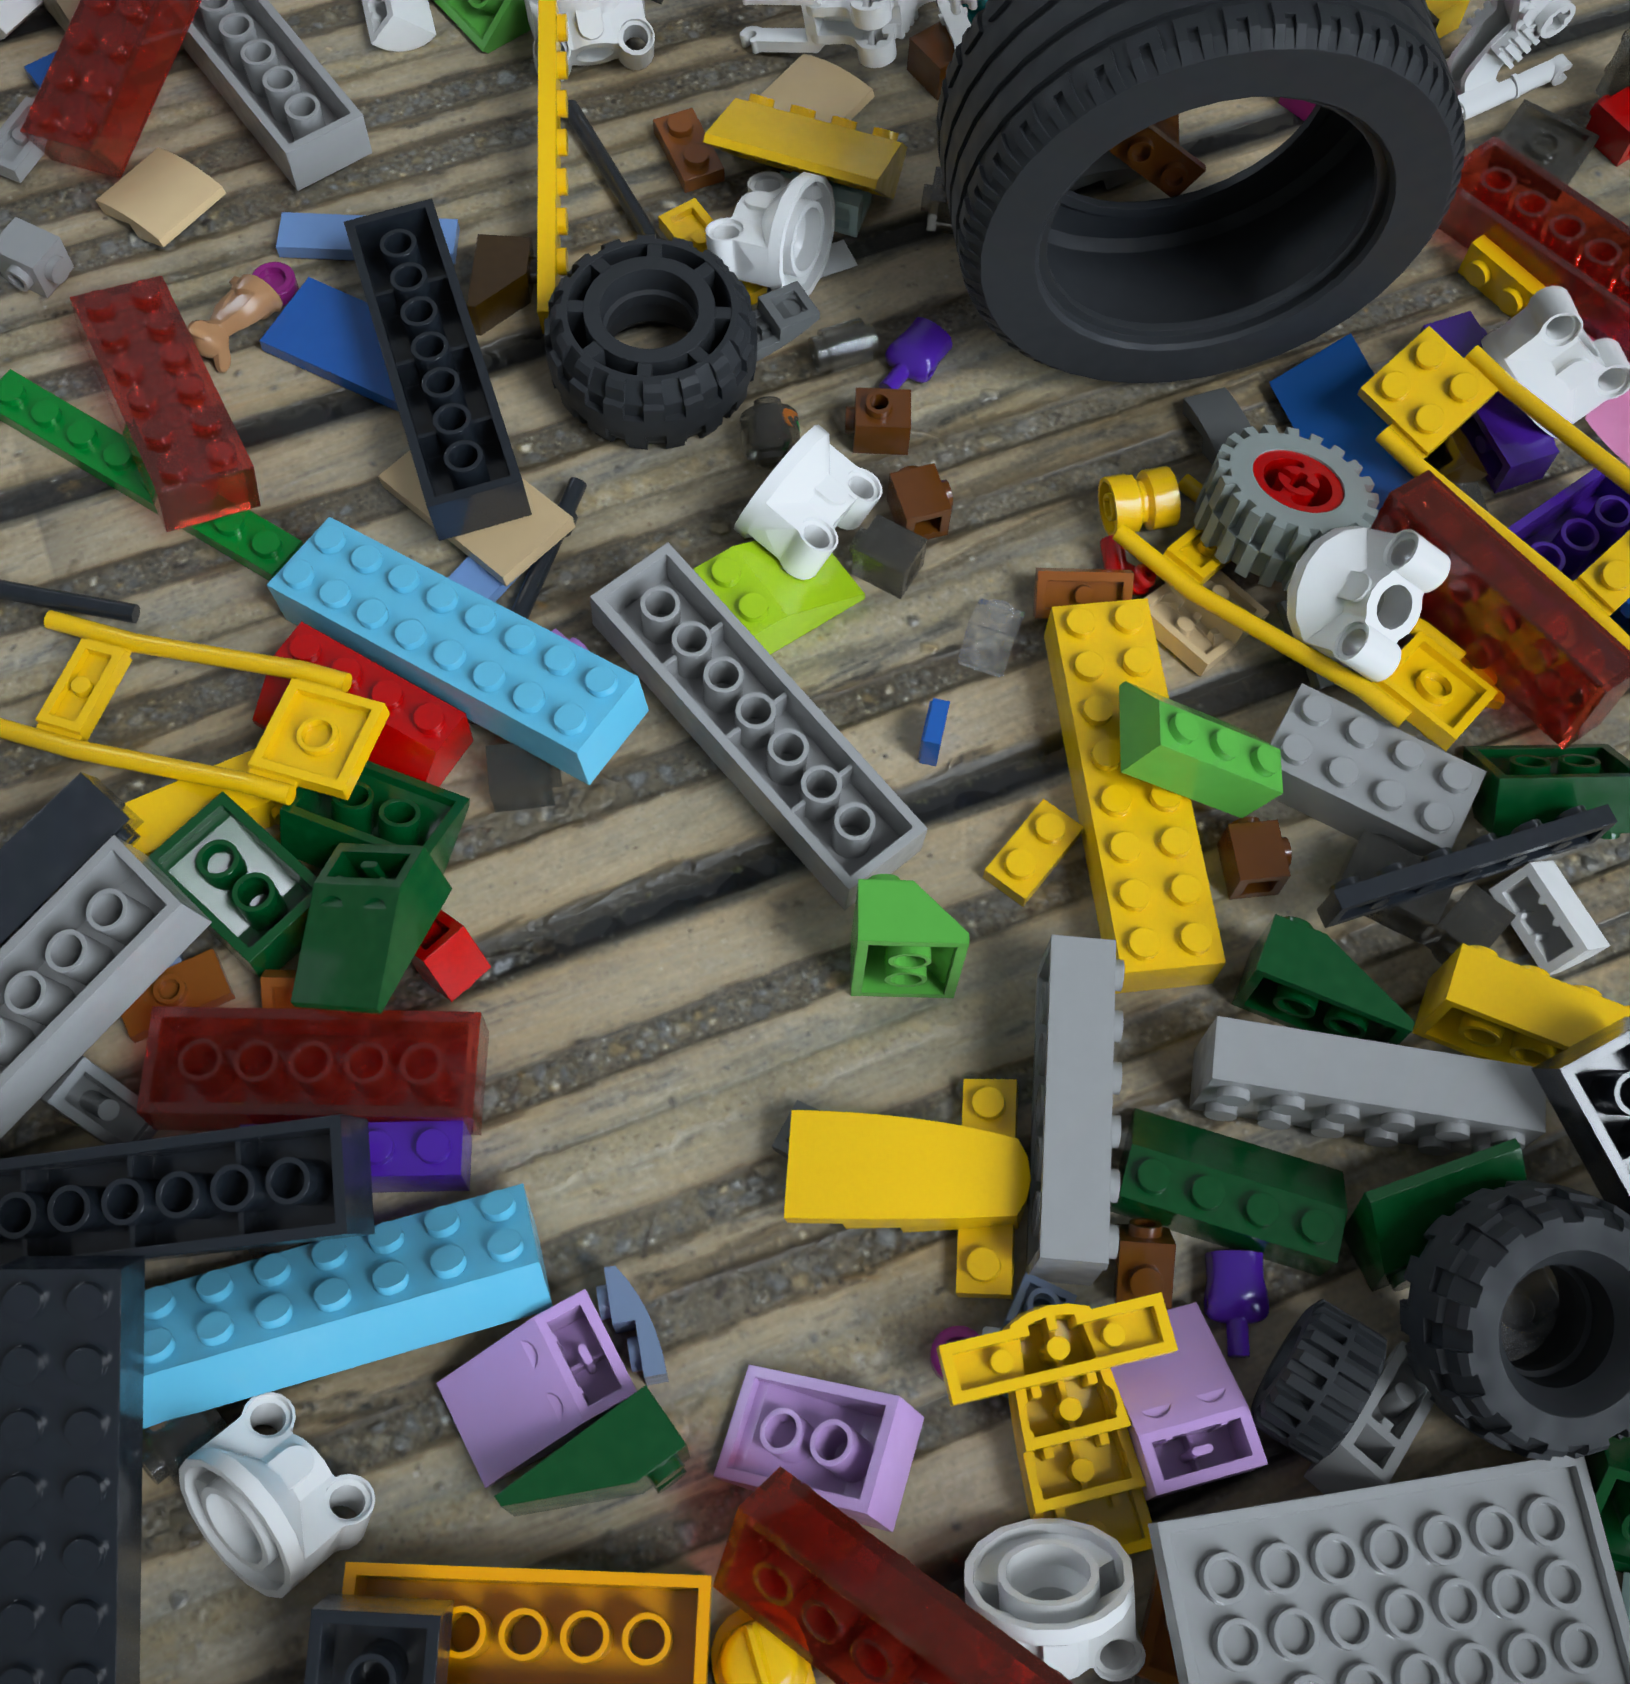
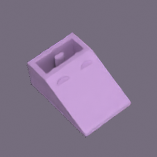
[436,1289,637,1488]
[1111,1302,1268,1501]

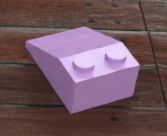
[714,1365,924,1532]

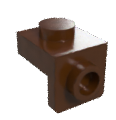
[1113,1218,1176,1309]

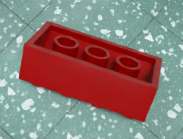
[252,621,474,787]

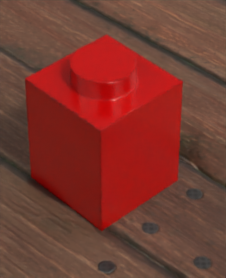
[1582,86,1630,167]
[411,910,491,1002]

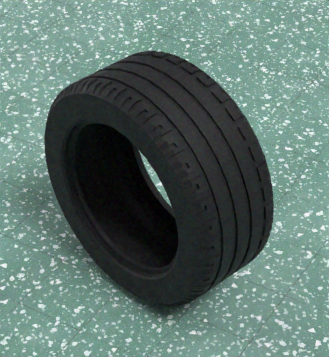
[936,0,1465,383]

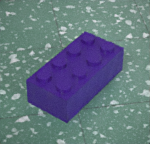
[1459,468,1630,645]

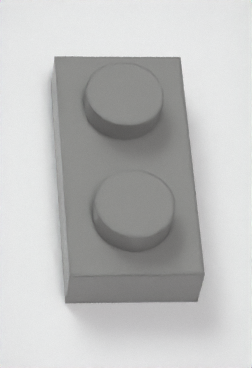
[0,96,69,183]

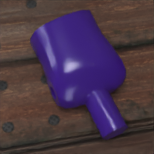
[879,317,953,389]
[1203,1250,1269,1358]

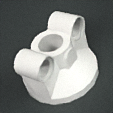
[524,0,655,82]
[705,171,836,296]
[1481,286,1630,439]
[734,425,882,580]
[1287,526,1451,682]
[179,1392,375,1598]
[961,1518,1146,1684]

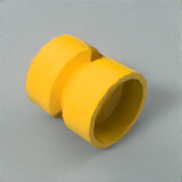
[1098,466,1181,536]

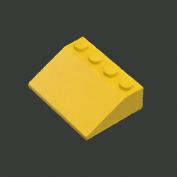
[703,93,908,200]

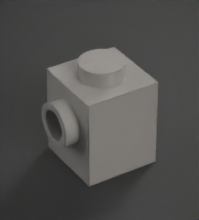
[0,217,74,298]

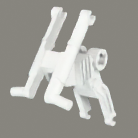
[740,0,978,68]
[1446,0,1576,121]

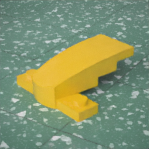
[784,1079,1031,1299]
[936,1292,1178,1555]

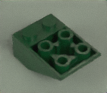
[291,843,452,1014]

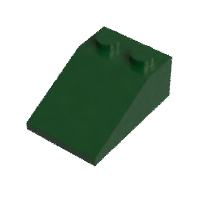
[148,791,317,980]
[1232,914,1415,1045]
[494,1385,690,1517]

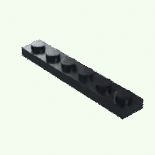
[1317,804,1618,928]

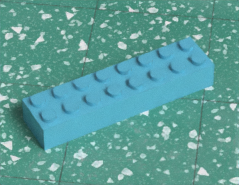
[267,517,649,785]
[143,1183,553,1429]

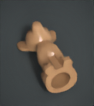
[187,274,283,373]

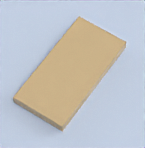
[378,450,575,587]

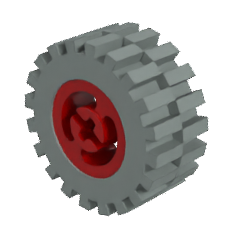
[1193,425,1379,591]

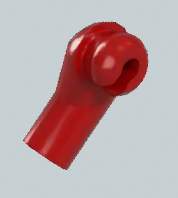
[1100,535,1156,595]

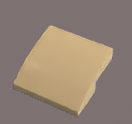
[760,54,875,123]
[96,147,226,247]
[1143,570,1270,677]

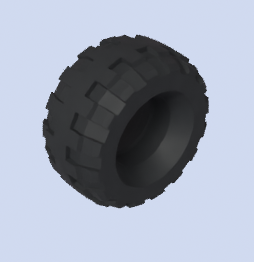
[544,235,758,450]
[1399,1180,1630,1461]

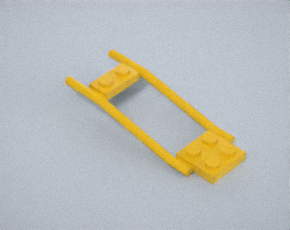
[1357,326,1630,665]
[1112,474,1499,751]
[0,610,390,806]

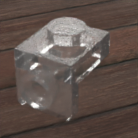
[958,598,1026,677]

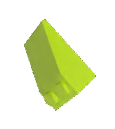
[693,540,865,655]

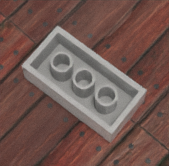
[1270,683,1487,866]

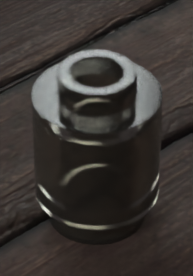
[808,317,878,374]

